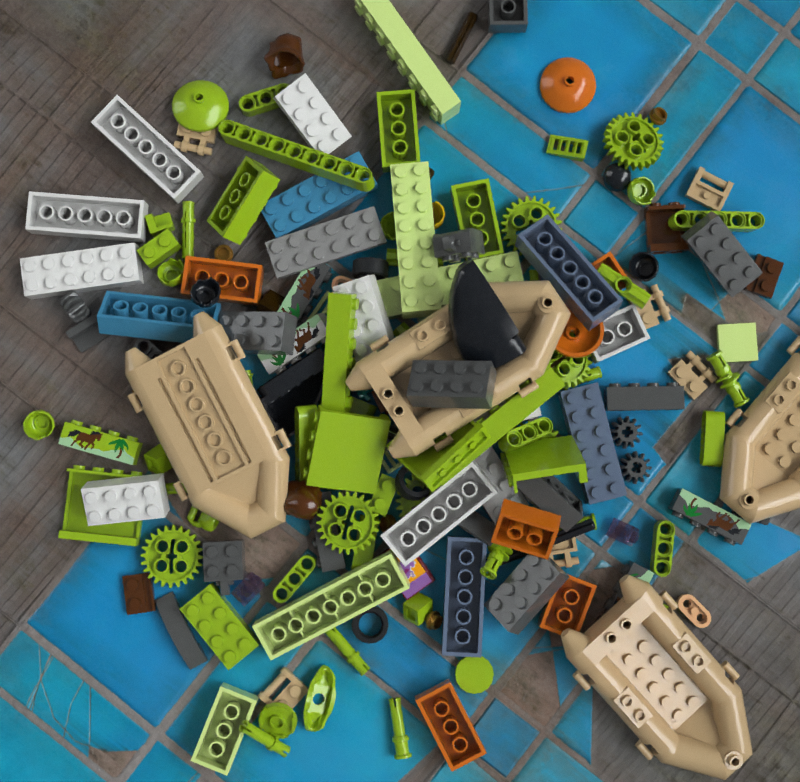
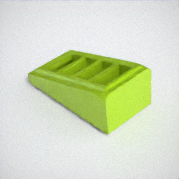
[546,135,589,162]

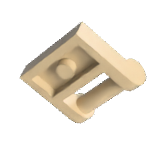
[685,166,734,211]
[258,666,308,709]

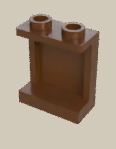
[644,202,689,255]

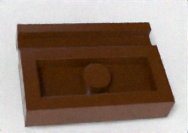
[744,254,784,299]
[122,572,156,615]

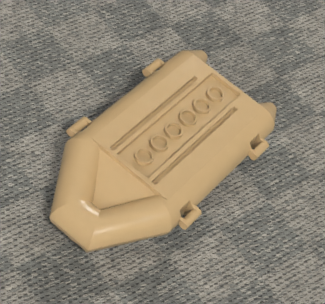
[345,280,571,459]
[125,311,292,539]
[719,336,800,524]
[561,574,753,780]

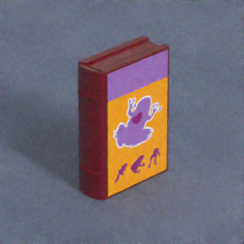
[378,547,436,601]

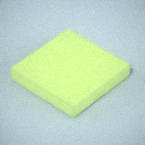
[716,322,758,363]

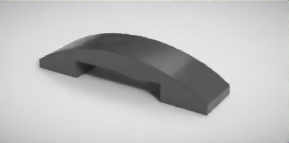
[155,591,208,670]

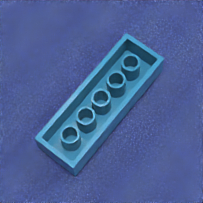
[261,151,378,238]
[97,291,221,343]

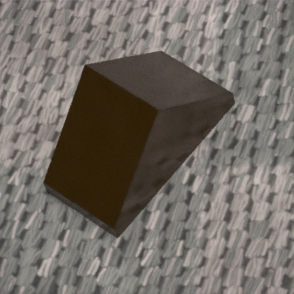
[255,289,285,312]

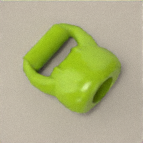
[187,506,219,532]

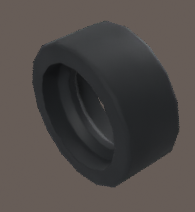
[352,257,389,280]
[395,466,430,501]
[352,606,389,644]

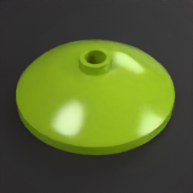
[172,80,229,132]

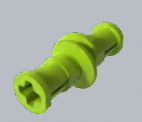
[706,350,750,408]
[480,543,513,580]

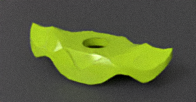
[303,665,336,732]

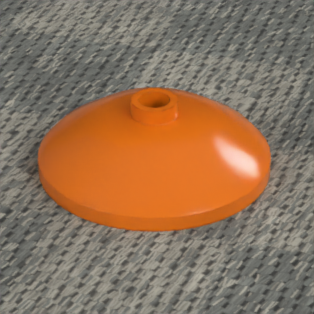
[540,57,596,114]
[555,304,604,358]

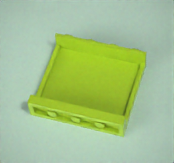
[302,405,391,494]
[386,420,492,493]
[500,435,588,493]
[58,465,143,546]

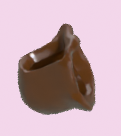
[264,33,305,79]
[285,480,323,520]

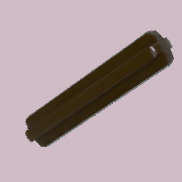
[446,12,478,64]

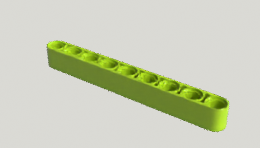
[218,120,375,192]

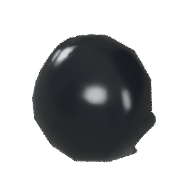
[603,163,632,192]
[629,252,659,282]
[190,277,221,308]

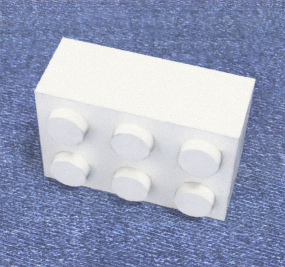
[591,304,650,364]

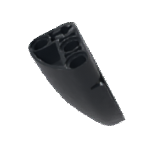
[448,258,527,368]
[256,348,325,443]

